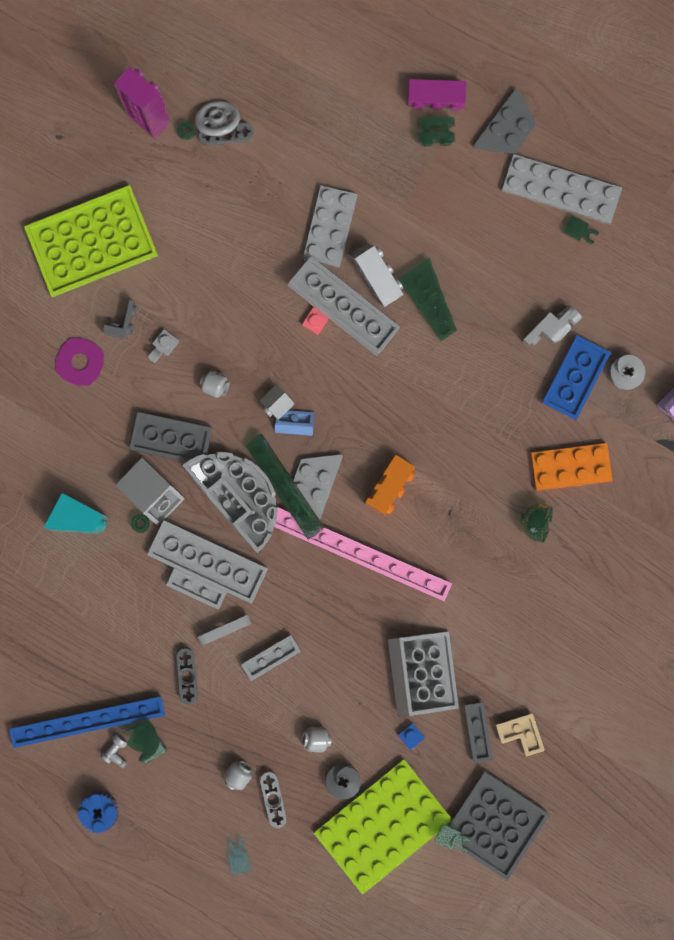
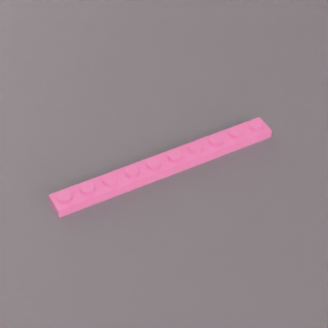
[274,508,452,601]

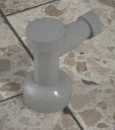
[100,734,128,769]

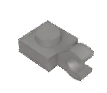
[148,329,179,363]

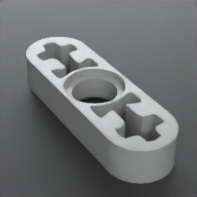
[197,615,252,646]
[260,772,287,828]

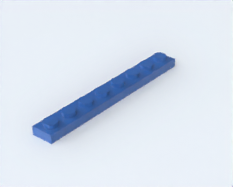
[9,696,165,748]

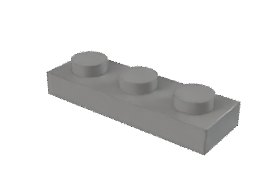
[166,568,227,610]
[241,635,301,681]

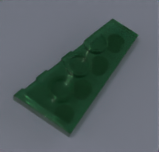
[398,258,457,342]

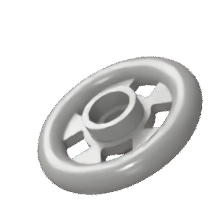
[195,101,240,136]

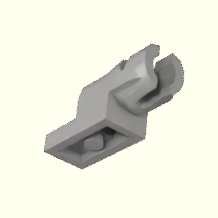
[523,305,582,347]

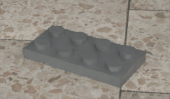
[129,412,213,462]

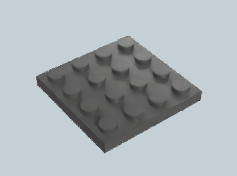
[442,771,550,881]

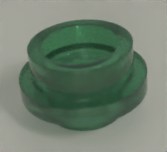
[177,121,196,140]
[131,514,150,533]

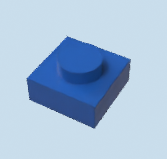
[398,723,425,750]

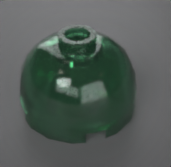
[520,504,553,543]

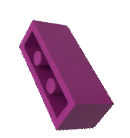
[408,79,466,111]

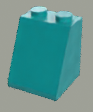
[44,493,108,534]

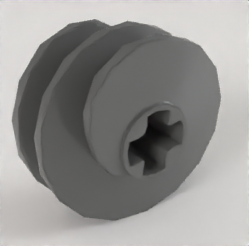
[326,763,361,799]

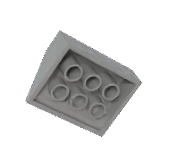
[388,632,459,717]

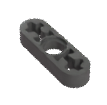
[199,123,254,146]
[177,648,198,705]

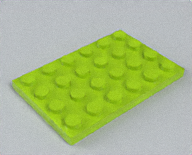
[24,185,158,297]
[314,759,453,895]

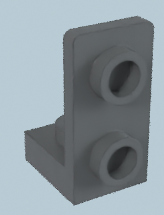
[103,299,137,339]

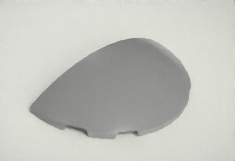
[182,452,278,553]

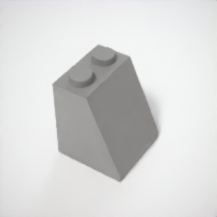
[115,458,185,526]

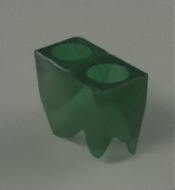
[122,719,168,766]

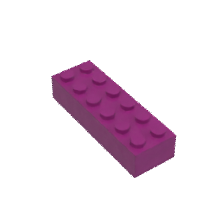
[114,66,170,139]

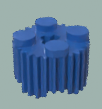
[78,792,119,833]

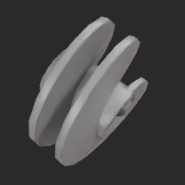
[609,355,645,390]

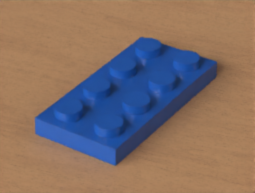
[542,335,611,421]

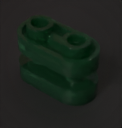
[417,116,455,147]

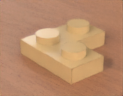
[496,713,545,757]

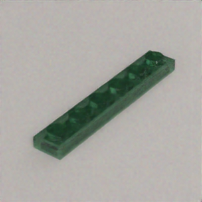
[246,434,325,540]

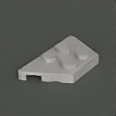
[288,455,343,525]

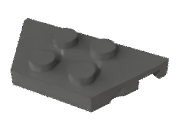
[473,88,537,155]

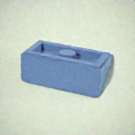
[275,410,315,436]

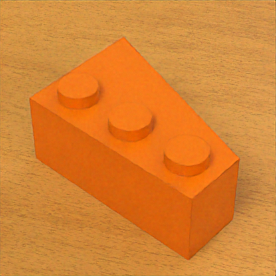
[365,455,416,517]

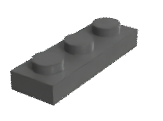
[464,702,493,763]

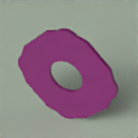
[55,338,104,386]

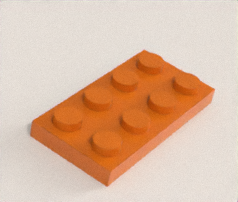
[531,443,613,491]

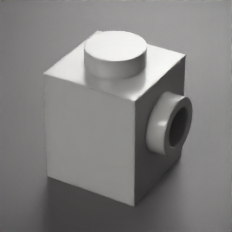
[260,385,294,420]

